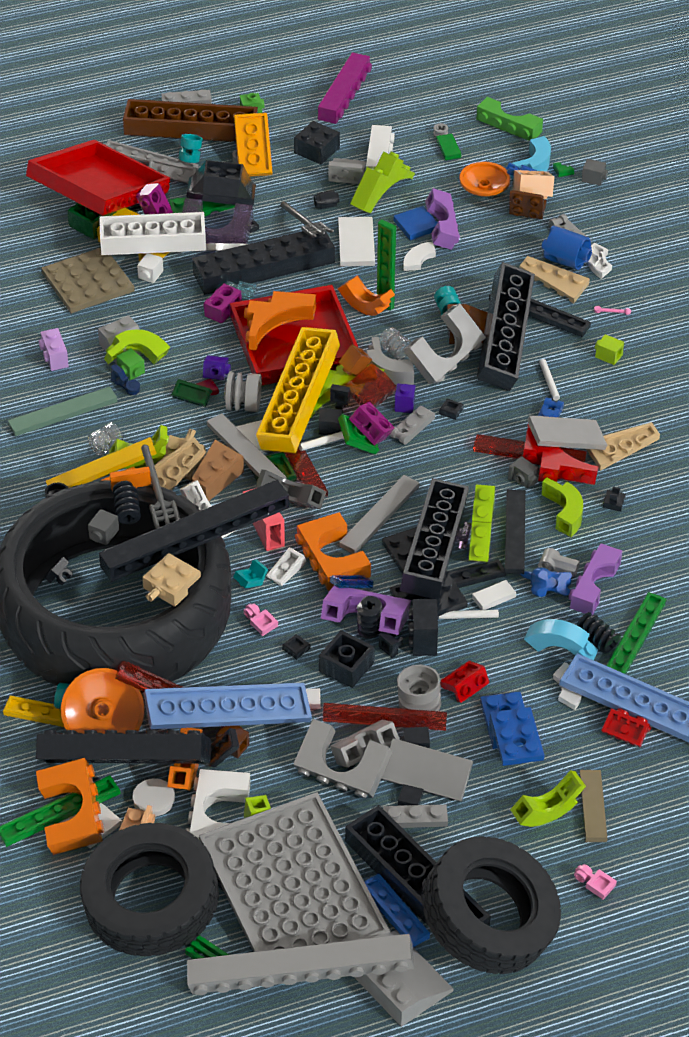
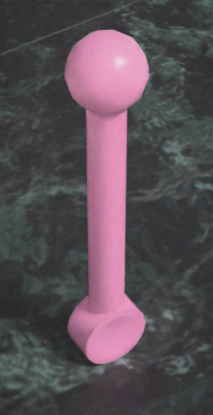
[594,306,631,315]

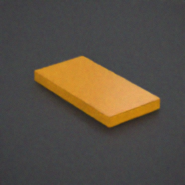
[234,113,272,177]

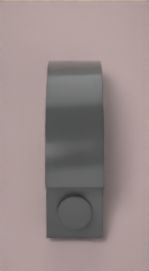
[256,469,326,509]

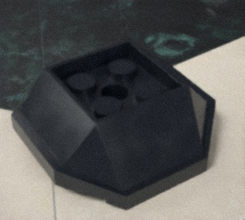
[186,160,256,205]

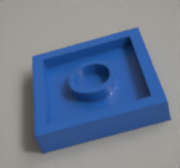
[393,206,438,240]

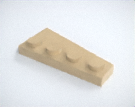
[520,256,590,304]
[586,422,660,471]
[151,438,206,490]

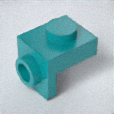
[233,559,268,588]

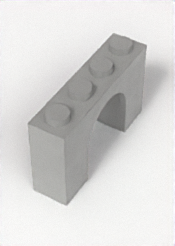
[403,304,486,384]
[293,719,392,799]

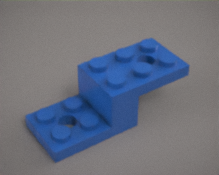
[480,692,544,766]

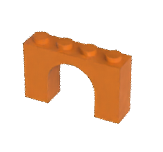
[295,512,371,591]
[36,758,104,855]

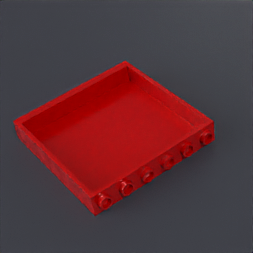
[26,140,170,216]
[230,285,358,385]

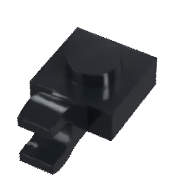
[330,384,350,414]

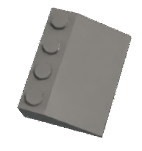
[355,930,453,1027]

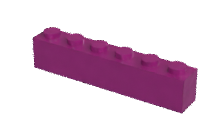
[318,52,372,124]

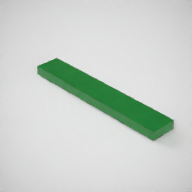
[377,219,396,311]
[606,592,667,674]
[0,775,120,847]

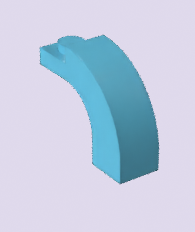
[511,136,551,179]
[524,619,598,660]

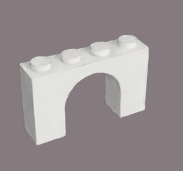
[187,769,250,839]

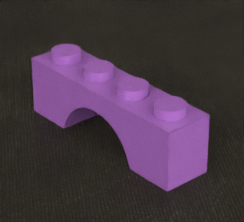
[425,188,460,250]
[569,544,622,616]

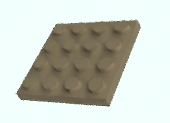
[41,248,135,313]

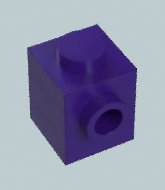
[203,355,231,380]
[395,383,416,413]

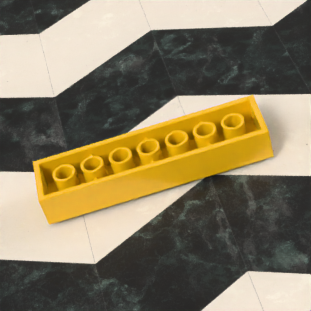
[256,327,340,453]

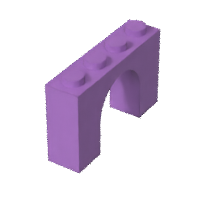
[321,585,411,635]

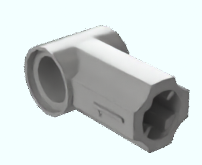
[538,548,580,577]

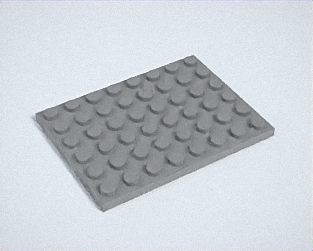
[199,792,390,952]

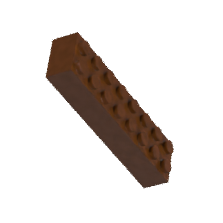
[123,99,258,142]

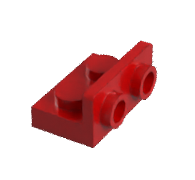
[440,661,489,703]
[601,708,651,748]

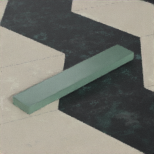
[8,386,117,437]

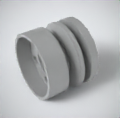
[224,372,262,412]
[397,665,441,720]

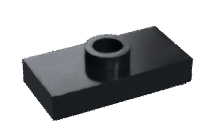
[209,728,239,767]

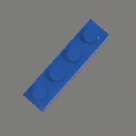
[364,874,430,947]

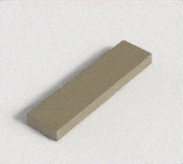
[579,770,607,842]

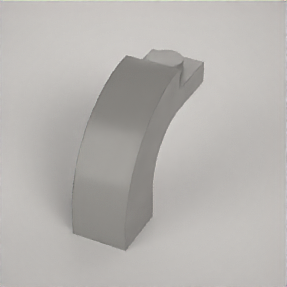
[367,337,414,385]

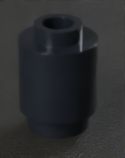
[313,190,339,209]

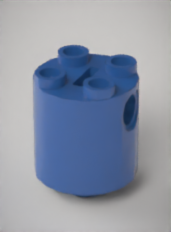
[542,226,592,270]

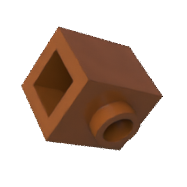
[339,345,372,377]

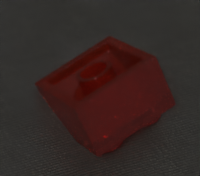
[345,363,396,408]

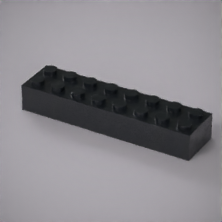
[192,231,335,295]
[476,262,535,391]
[400,478,469,600]
[36,730,211,764]
[345,805,491,926]

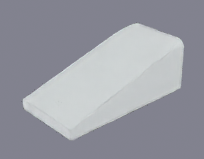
[266,547,307,586]

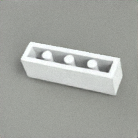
[366,125,395,169]

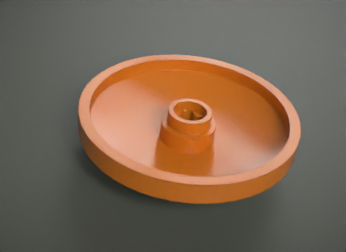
[61,668,144,734]

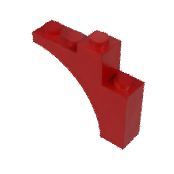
[523,424,598,485]

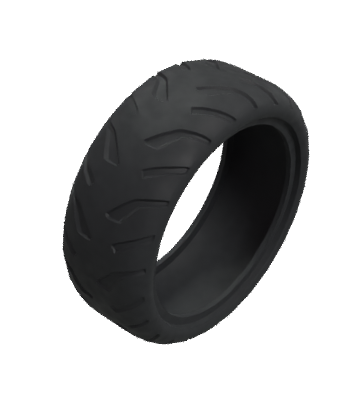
[0,480,231,693]

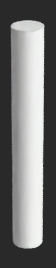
[539,359,560,401]
[298,431,344,451]
[439,610,499,619]

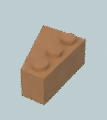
[192,440,244,501]

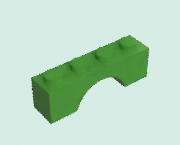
[476,97,543,141]

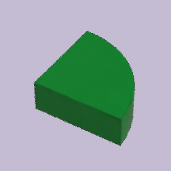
[553,162,575,177]

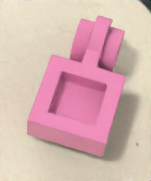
[243,603,278,636]
[574,864,617,900]

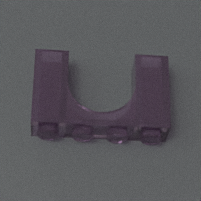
[182,198,254,244]

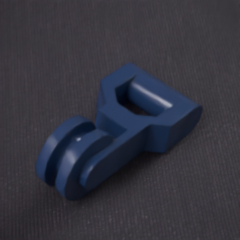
[110,364,140,395]

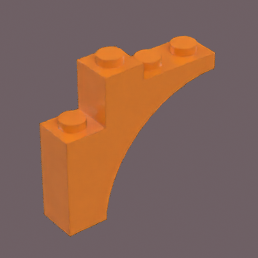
[244,291,316,350]

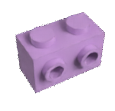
[39,328,69,371]

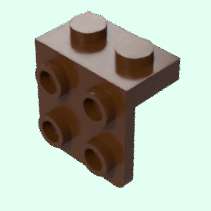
[509,190,547,220]

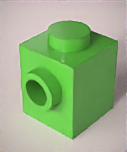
[239,93,265,113]
[117,348,145,380]

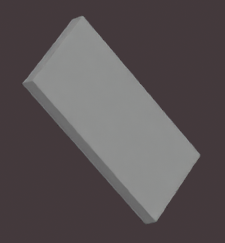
[527,415,607,450]
[381,738,473,802]

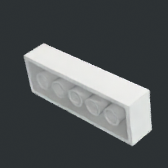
[100,212,206,255]

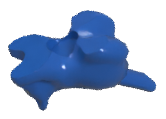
[520,567,572,597]

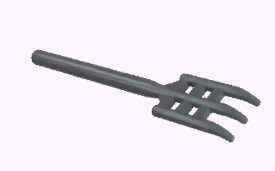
[280,201,334,238]
[141,445,180,529]

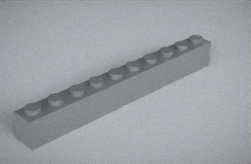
[187,934,414,995]

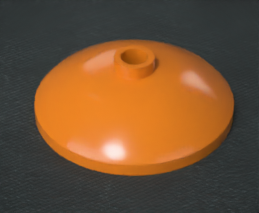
[460,162,510,197]

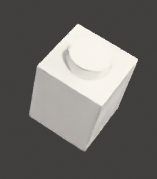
[137,253,163,283]

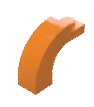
[338,275,395,316]
[167,728,203,790]

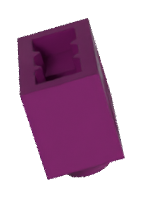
[136,183,173,215]
[203,284,242,324]
[349,402,395,445]

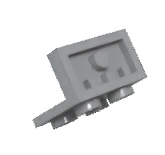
[328,158,366,184]

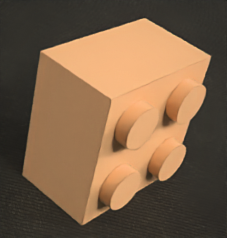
[513,170,554,199]

